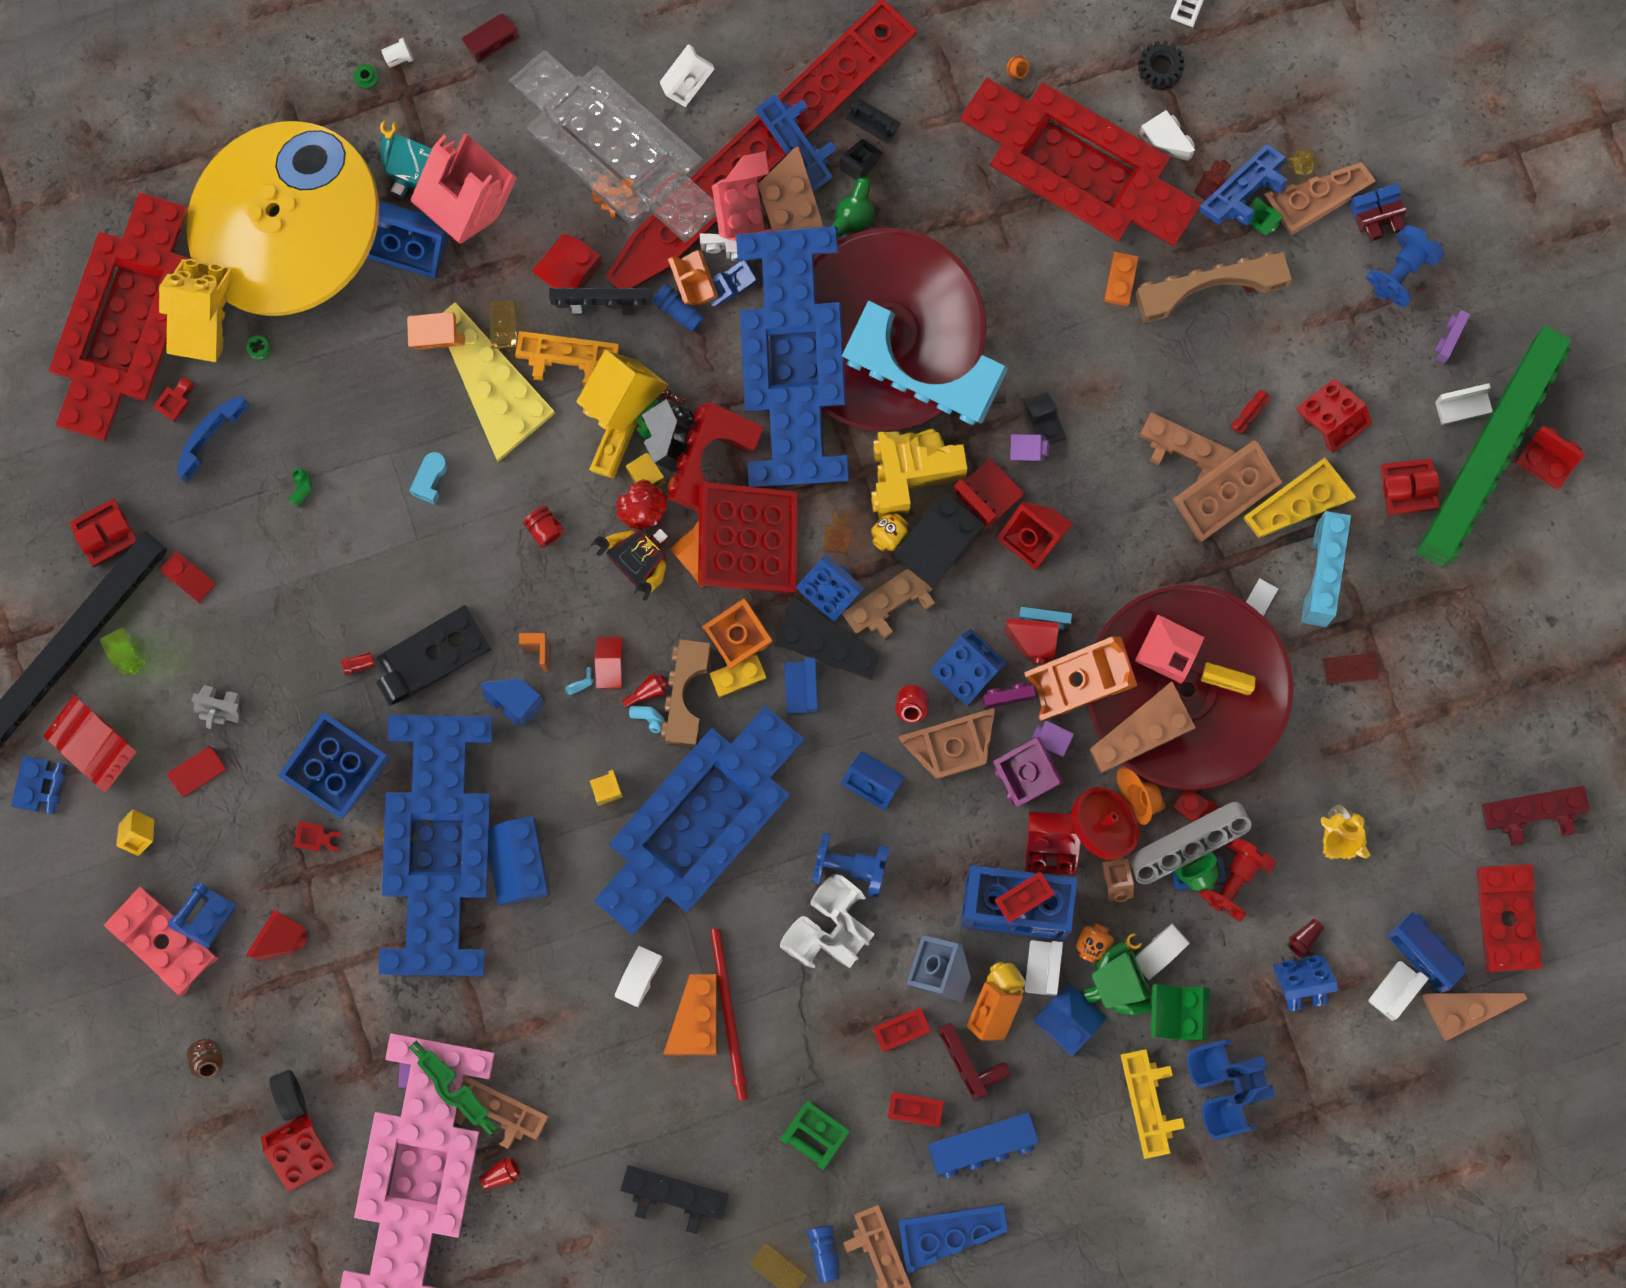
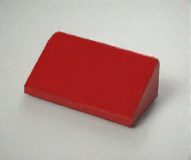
[166,746,227,797]

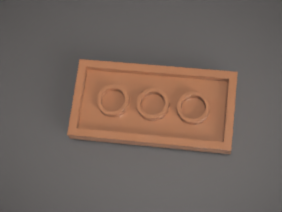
[1172,440,1282,542]

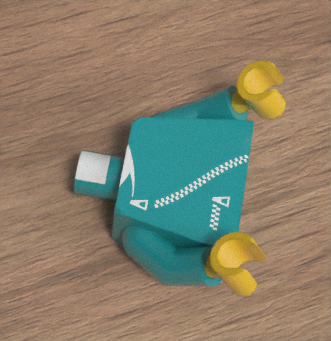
[380,119,454,199]

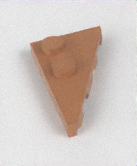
[1421,993,1527,1041]

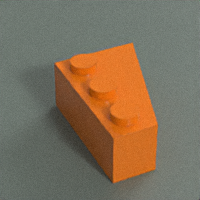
[663,974,717,1056]

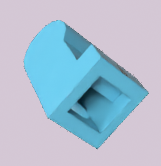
[409,452,448,505]

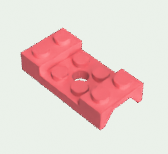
[104,887,218,997]

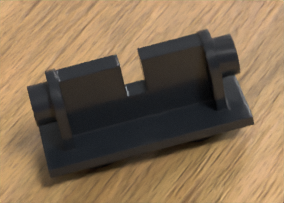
[846,98,901,144]

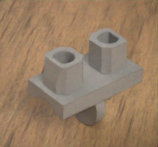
[191,685,241,730]

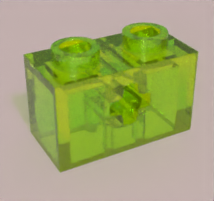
[100,628,147,675]

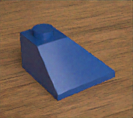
[1033,982,1107,1057]

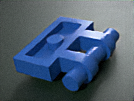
[11,756,66,815]

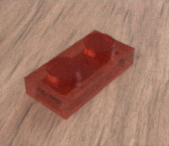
[1323,653,1379,685]

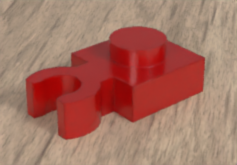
[293,821,341,852]

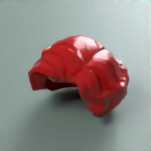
[616,479,667,530]

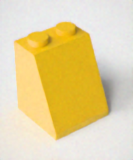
[576,350,668,431]

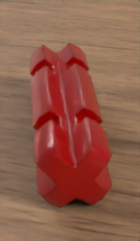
[1231,390,1271,434]

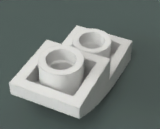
[700,234,740,262]
[1135,923,1190,980]
[615,946,662,1007]

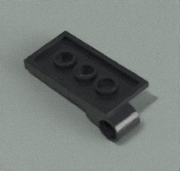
[376,605,492,706]

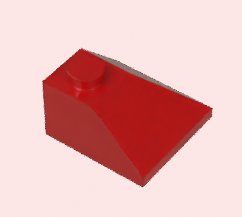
[532,233,602,288]
[996,502,1073,571]
[1004,618,1059,666]
[246,910,310,962]

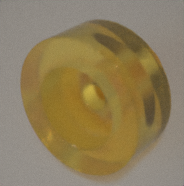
[1288,149,1315,175]

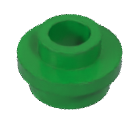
[353,64,379,89]

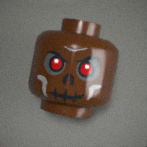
[186,1039,223,1078]

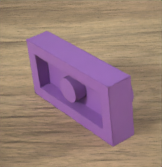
[1435,310,1470,364]

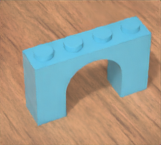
[1301,511,1351,627]

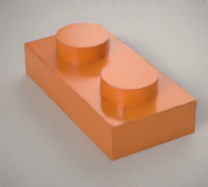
[1104,252,1139,307]

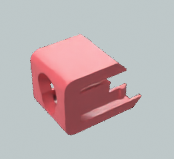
[411,133,517,244]

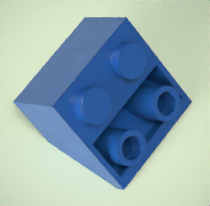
[480,679,545,727]

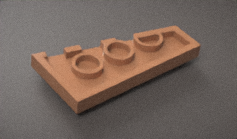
[1263,162,1376,236]
[1090,682,1195,773]

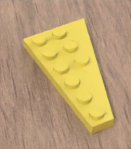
[443,302,555,462]

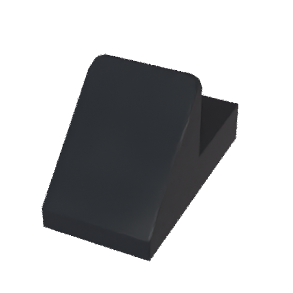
[1023,392,1066,445]

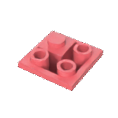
[1135,615,1205,684]

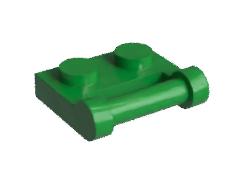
[780,1101,850,1170]

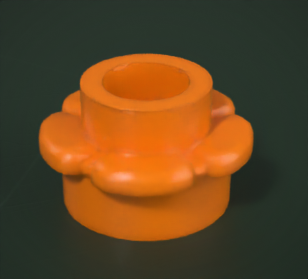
[1007,55,1029,80]

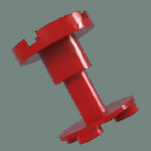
[1198,838,1277,922]

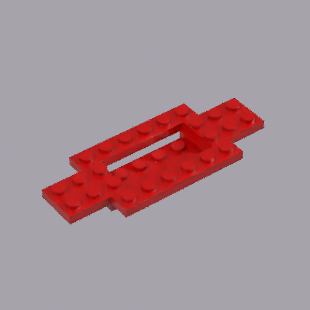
[960,77,1201,247]
[49,192,191,442]

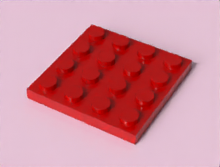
[698,482,798,594]

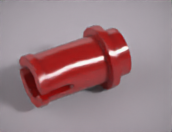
[341,651,375,676]

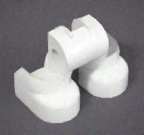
[780,874,874,968]

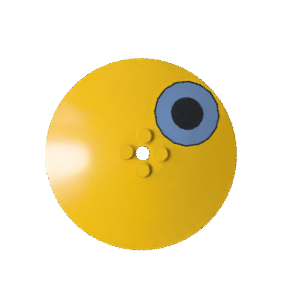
[186,121,379,316]

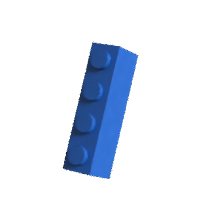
[927,1112,1039,1179]

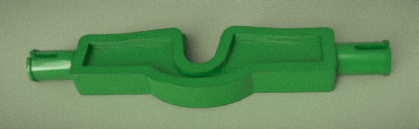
[409,1040,498,1136]

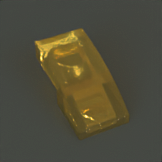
[489,300,517,349]

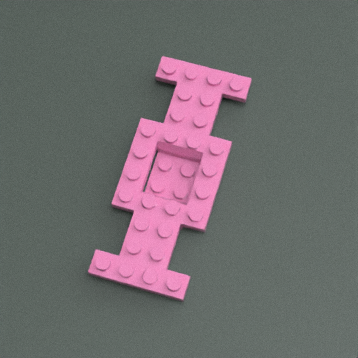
[340,1033,495,1288]

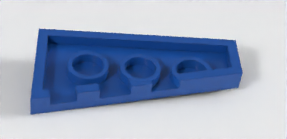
[898,1203,1007,1274]

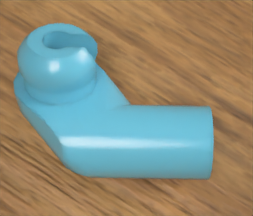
[629,706,665,733]

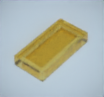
[749,1243,807,1288]

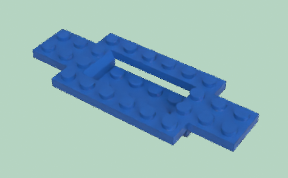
[594,706,804,936]

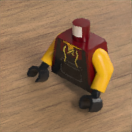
[591,528,669,601]

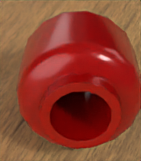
[895,685,929,723]

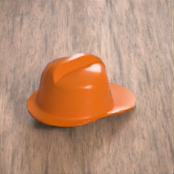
[1117,767,1165,825]

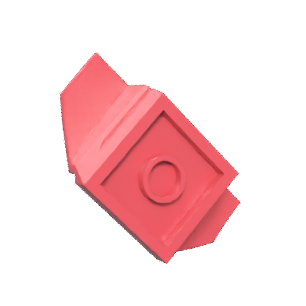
[712,151,778,241]

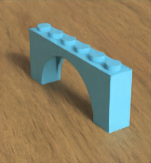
[842,301,1009,425]

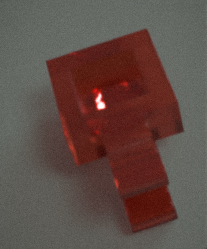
[1194,160,1231,201]

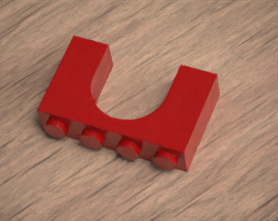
[666,402,763,513]

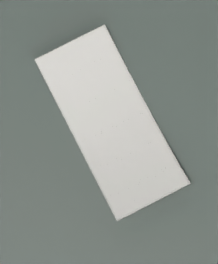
[1246,578,1278,616]

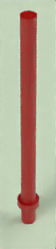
[710,928,748,1101]

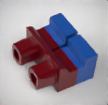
[1349,183,1407,242]

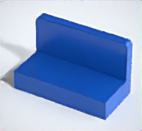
[784,658,818,714]
[841,751,905,811]

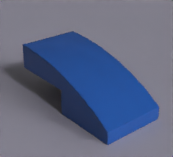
[710,260,760,307]

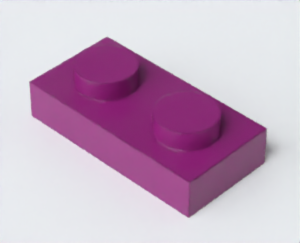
[982,683,1036,709]

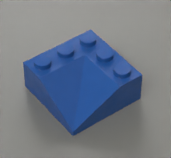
[278,712,391,820]

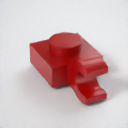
[153,377,196,423]

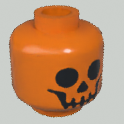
[1076,923,1114,964]

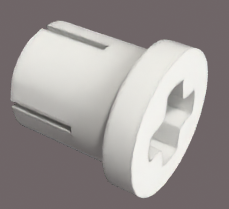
[382,37,414,68]

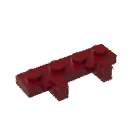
[1481,786,1590,846]

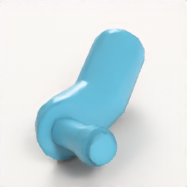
[565,667,594,695]

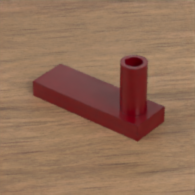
[937,1023,1010,1101]

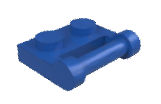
[168,882,236,948]

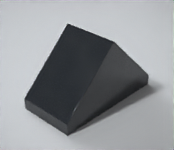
[840,139,883,180]

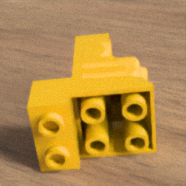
[159,259,232,362]
[871,428,967,519]

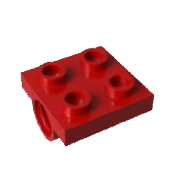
[1380,459,1440,516]
[69,498,137,568]

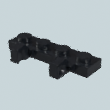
[549,288,652,315]
[620,1165,729,1234]

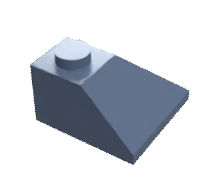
[906,935,971,1003]

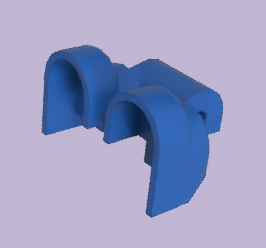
[1187,1040,1275,1140]

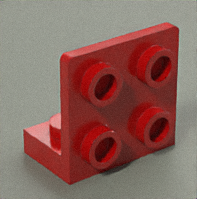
[1296,379,1372,453]
[1515,426,1586,490]
[953,459,1024,529]
[261,1112,334,1191]

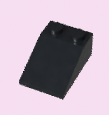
[893,492,985,588]

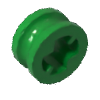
[246,335,271,361]

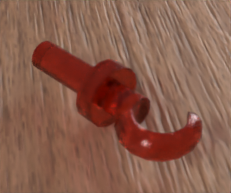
[659,389,685,405]

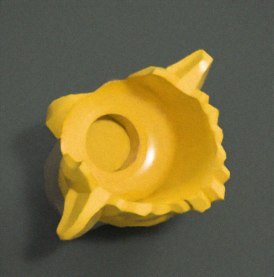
[1321,804,1371,859]

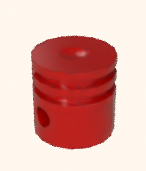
[523,506,565,548]

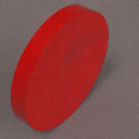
[1071,787,1140,860]

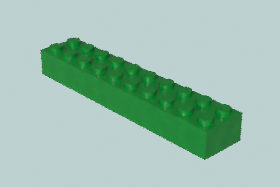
[1415,325,1571,567]

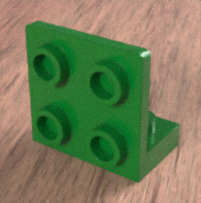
[1150,984,1210,1041]

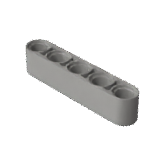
[1129,802,1251,884]

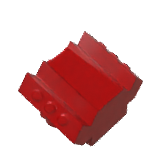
[43,695,136,793]

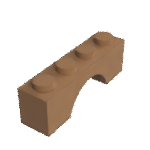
[661,639,711,748]

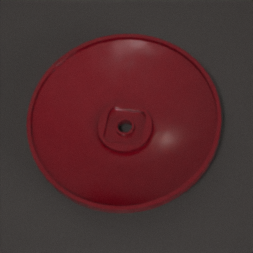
[814,228,987,432]
[1087,585,1293,791]

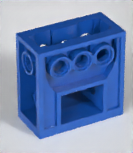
[960,865,1077,941]

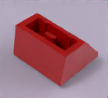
[1025,811,1080,875]

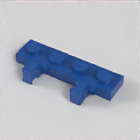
[754,94,837,191]
[1200,144,1287,226]

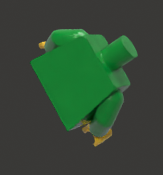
[1084,934,1152,1016]

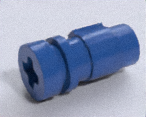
[652,283,705,333]
[807,1225,840,1283]

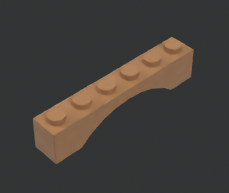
[1135,251,1292,324]

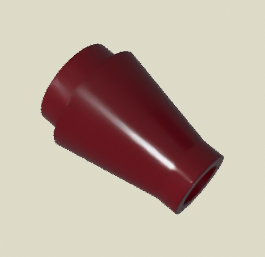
[1287,919,1324,958]

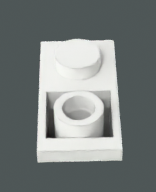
[1139,110,1195,160]

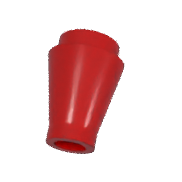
[479,1157,521,1190]

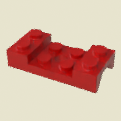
[1476,864,1542,973]

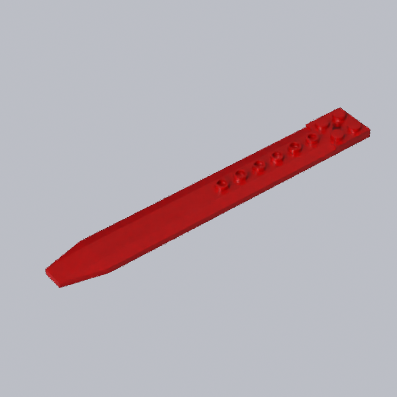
[605,0,917,288]

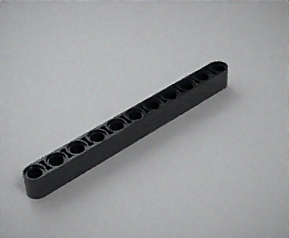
[0,532,167,748]

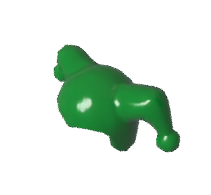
[831,176,875,238]

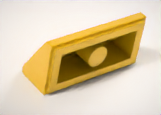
[1200,663,1255,695]

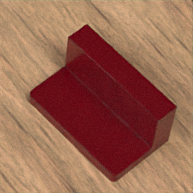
[462,13,519,63]

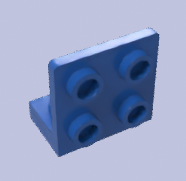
[931,629,1008,705]

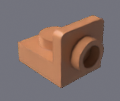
[1102,858,1134,902]

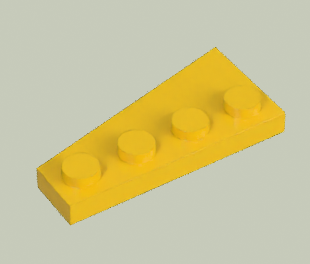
[1243,458,1356,538]

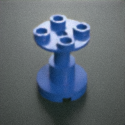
[1365,225,1444,308]
[812,832,889,898]

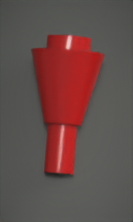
[622,672,668,709]

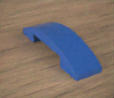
[177,396,250,483]

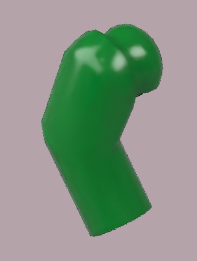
[288,468,312,507]

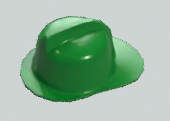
[1174,852,1220,891]

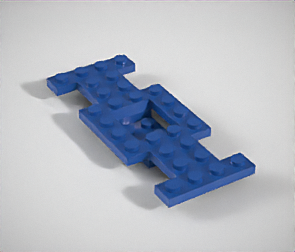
[736,226,850,488]
[379,715,493,977]

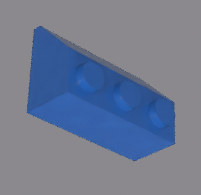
[367,201,449,279]
[489,816,550,906]
[1386,912,1467,993]

